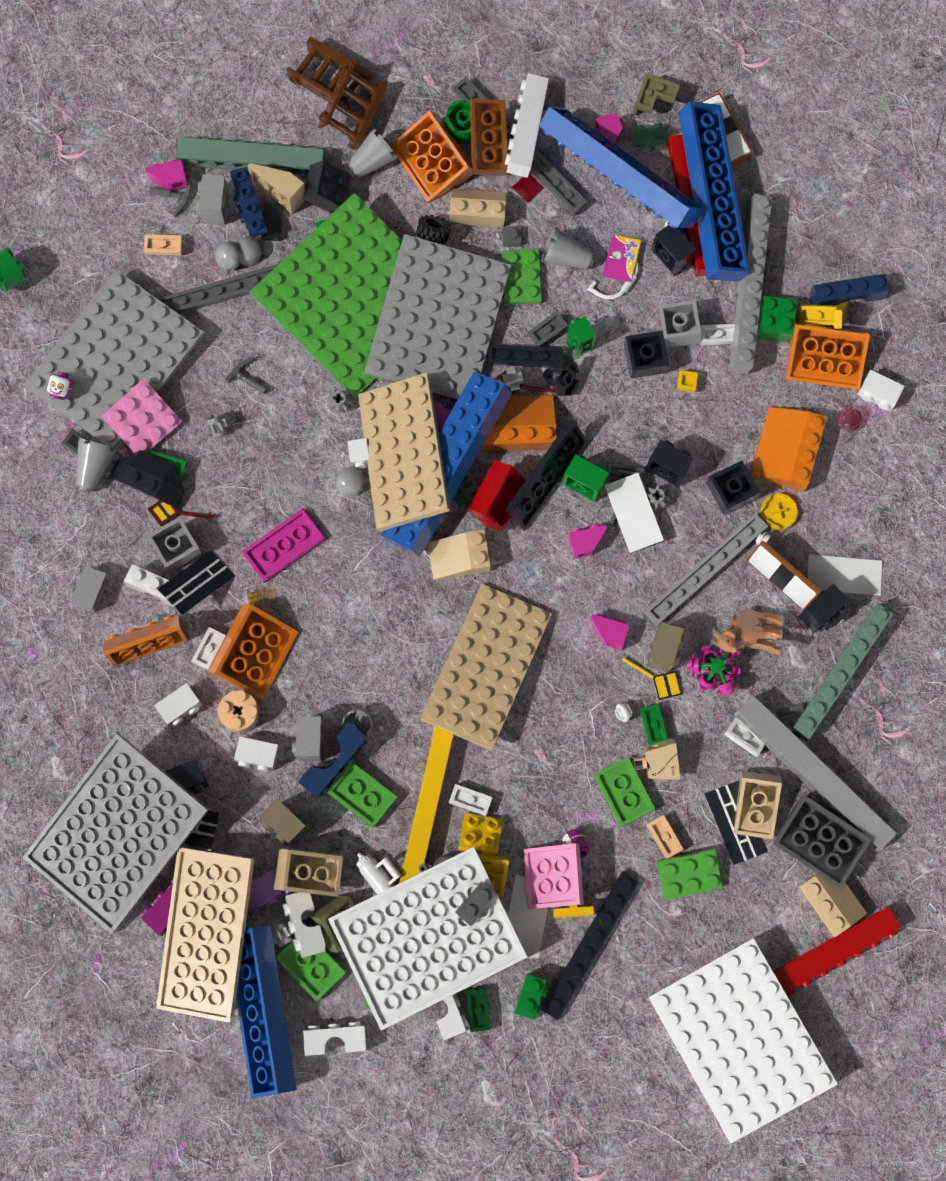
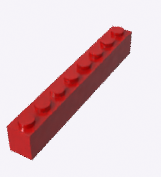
[667,134,706,277]
[773,906,901,997]

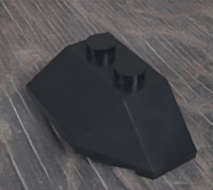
[109,450,185,509]

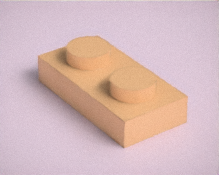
[144,234,183,256]
[646,815,684,858]

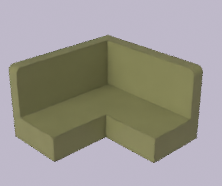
[633,74,680,115]
[308,895,355,953]

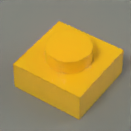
[676,370,698,393]

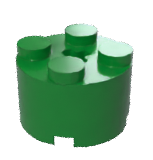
[445,100,471,144]
[0,247,27,292]

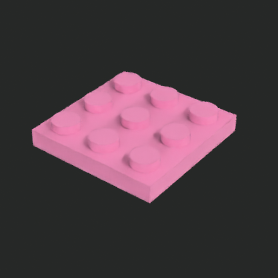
[101,379,182,453]
[524,843,584,909]

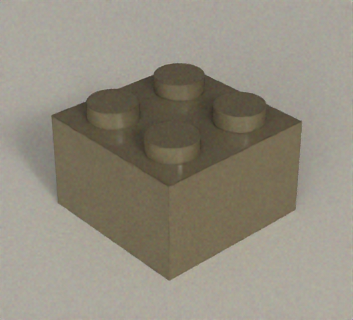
[647,622,686,673]
[260,798,308,847]

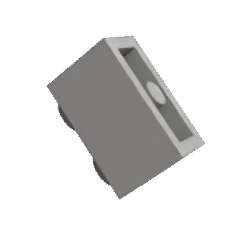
[70,566,109,613]

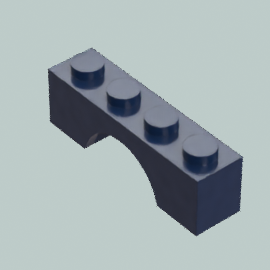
[809,274,889,305]
[298,720,368,797]

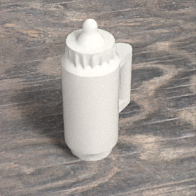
[357,852,402,894]

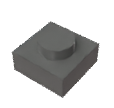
[502,226,521,247]
[61,428,88,456]

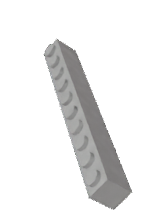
[729,194,772,374]
[733,695,897,852]

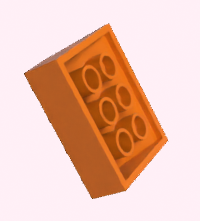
[390,110,473,203]
[786,322,870,390]
[480,395,556,451]
[750,407,827,492]
[208,604,298,700]
[103,615,188,667]

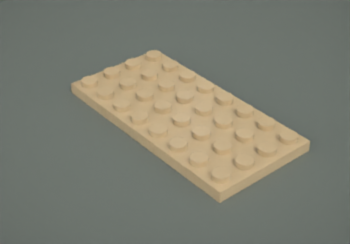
[358,372,450,532]
[420,584,552,751]
[156,847,254,1023]

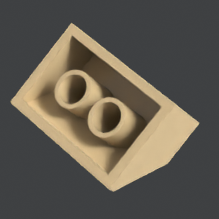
[449,188,506,227]
[799,874,867,937]

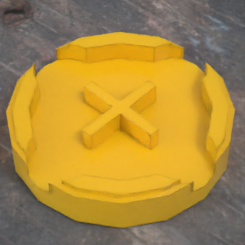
[760,493,798,531]

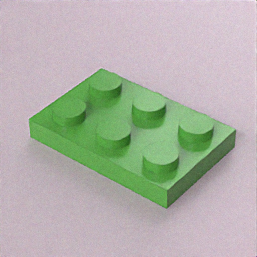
[502,250,541,305]
[593,757,656,828]
[327,762,397,829]
[656,848,723,900]
[276,938,346,1002]

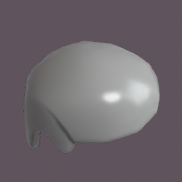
[237,237,262,267]
[215,241,242,271]
[336,467,365,498]
[342,708,373,734]

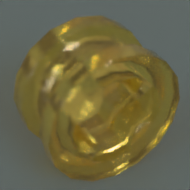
[247,589,260,606]

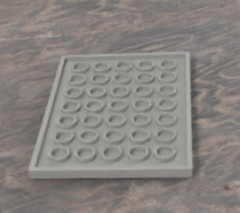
[364,234,511,401]
[24,269,204,448]
[22,733,209,934]

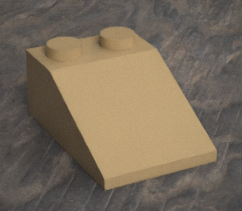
[248,163,306,214]
[428,530,490,580]
[734,771,782,839]
[274,849,343,897]

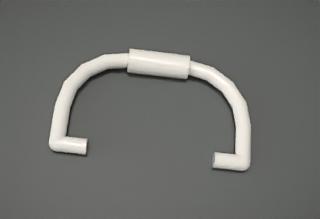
[588,260,639,299]

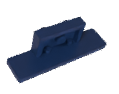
[230,167,267,237]

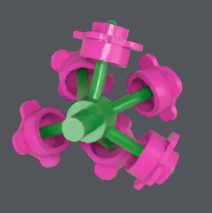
[687,645,741,695]

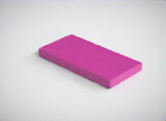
[241,508,326,583]

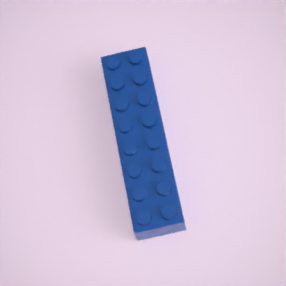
[236,926,297,1098]

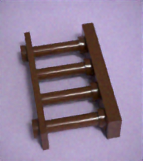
[287,36,371,109]
[318,61,388,150]

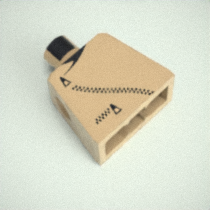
[634,738,680,780]

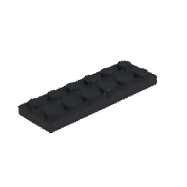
[506,420,588,531]

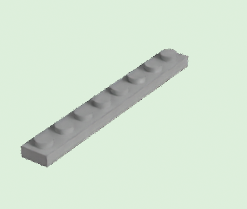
[644,513,768,626]

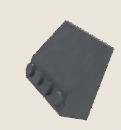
[773,795,872,889]

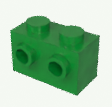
[566,317,597,356]
[514,974,548,1020]

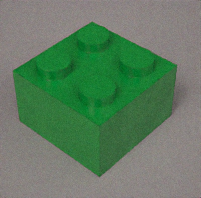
[757,295,797,343]
[562,454,609,502]

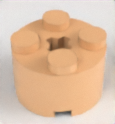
[218,690,259,733]

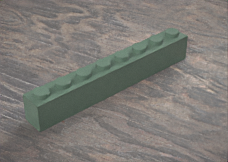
[176,136,325,176]
[792,603,893,742]

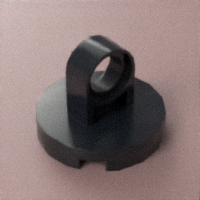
[543,359,579,396]

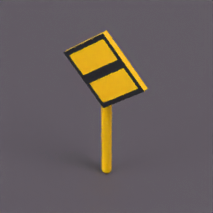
[622,658,682,700]

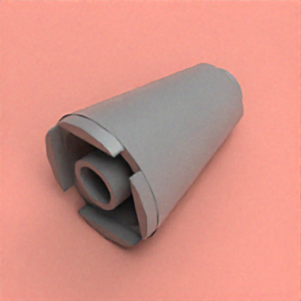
[346,129,397,179]
[541,227,594,269]
[76,438,116,492]

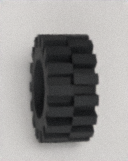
[416,215,451,244]

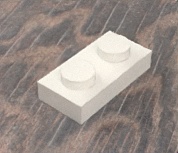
[700,324,735,346]
[191,627,226,670]
[724,718,765,757]
[449,784,492,816]

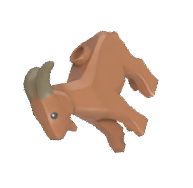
[711,608,784,655]

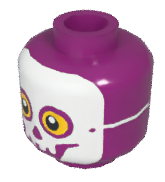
[47,371,74,400]
[562,829,591,859]

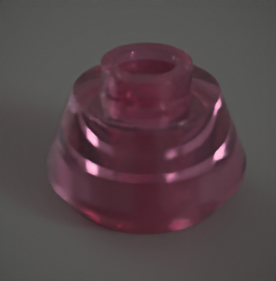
[837,407,861,432]

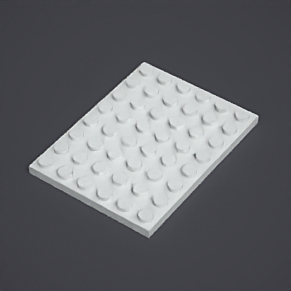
[328,847,527,1030]
[649,938,838,1144]

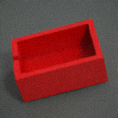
[468,460,526,532]

